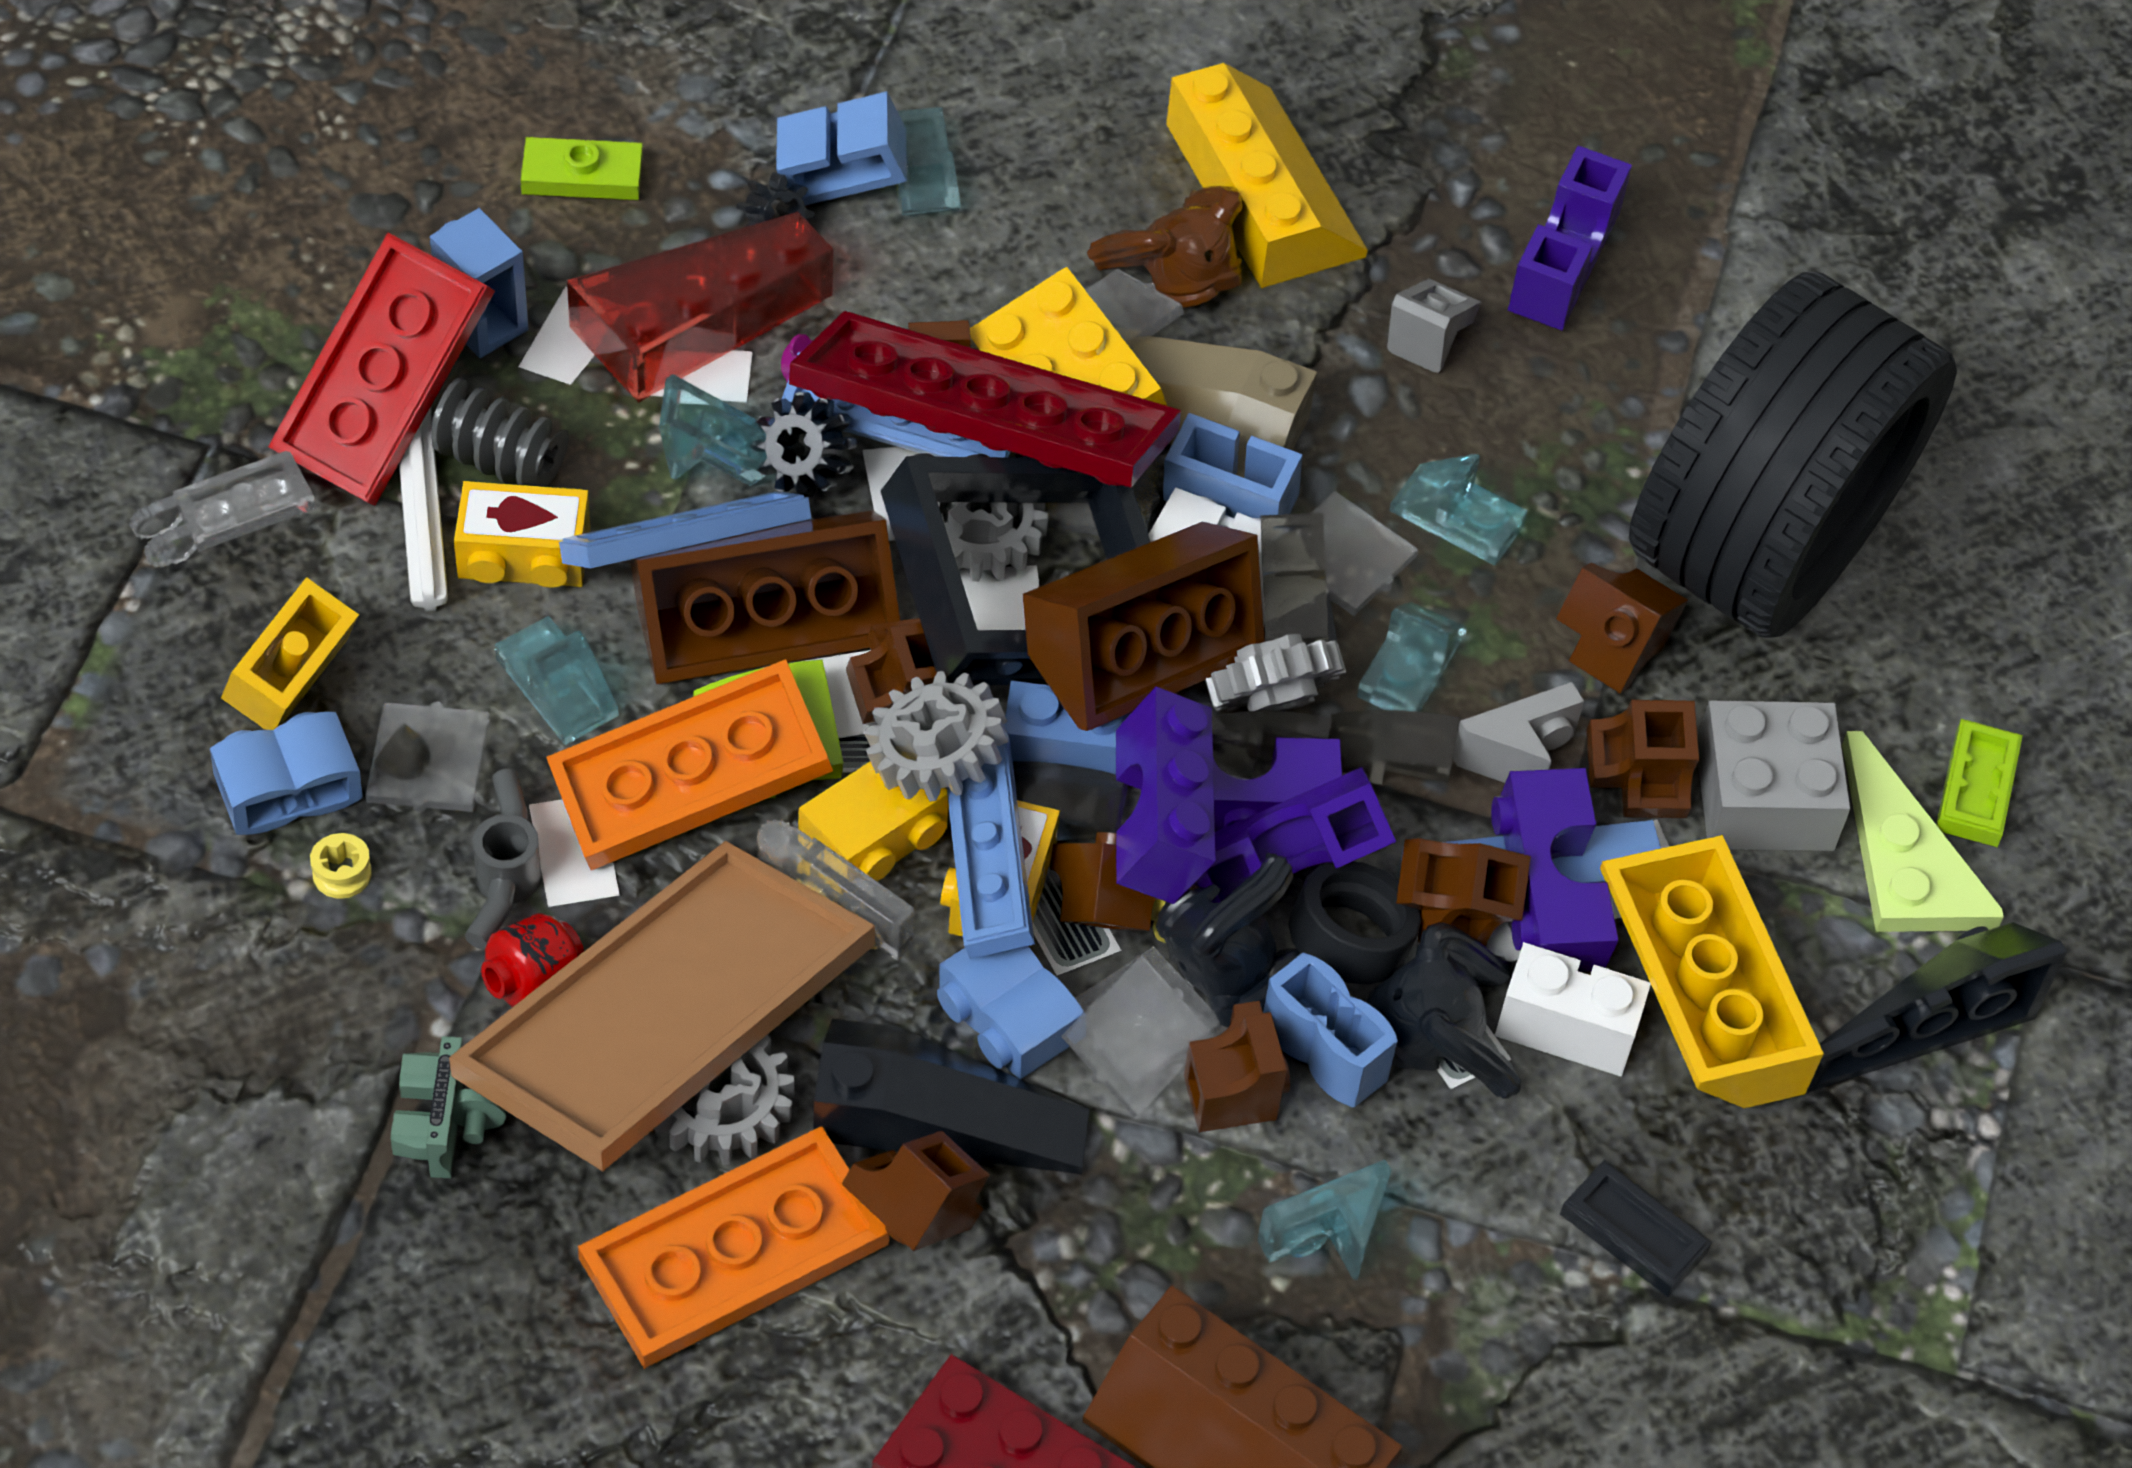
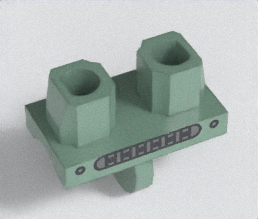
[391,1036,507,1178]

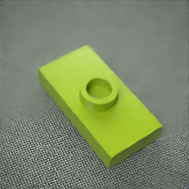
[521,137,643,200]
[1936,719,2023,847]

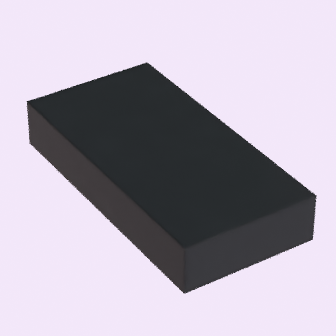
[1560,1159,1712,1297]

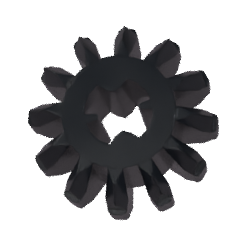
[750,392,859,497]

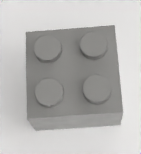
[1697,701,1850,851]

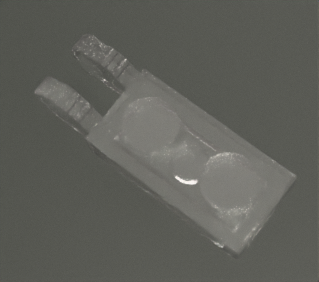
[129,450,316,568]
[757,818,914,961]

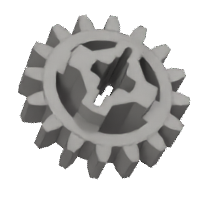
[937,502,1048,582]
[1205,634,1346,718]
[865,671,1009,801]
[654,1035,794,1165]

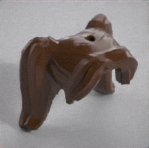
[1087,186,1243,308]

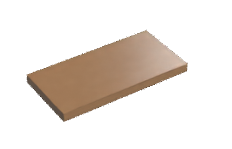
[449,841,875,1171]

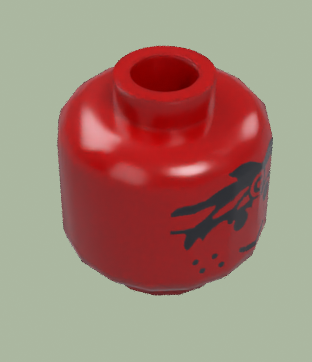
[481,913,584,1007]

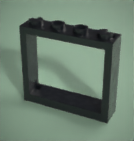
[880,453,1151,686]

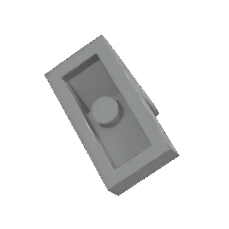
[1387,278,1481,373]
[1452,682,1584,783]

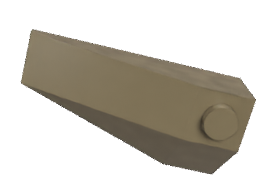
[1118,332,1317,478]

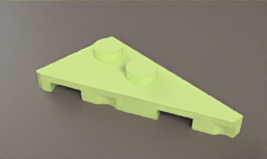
[1842,731,2004,932]

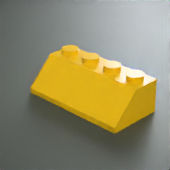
[1166,63,1367,288]
[1600,835,1824,1109]

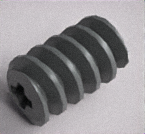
[431,377,569,487]

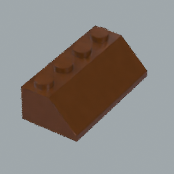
[630,510,900,684]
[1022,521,1265,731]
[1082,1285,1403,1468]

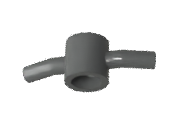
[465,768,541,950]

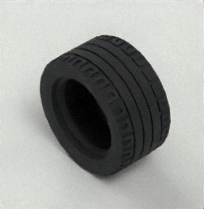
[1628,272,1957,638]

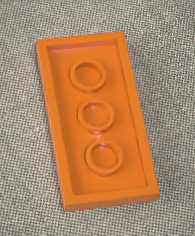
[546,659,833,871]
[578,1126,889,1369]

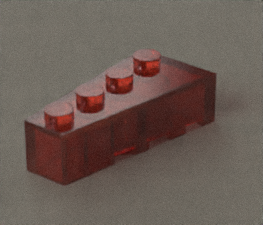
[567,212,833,403]

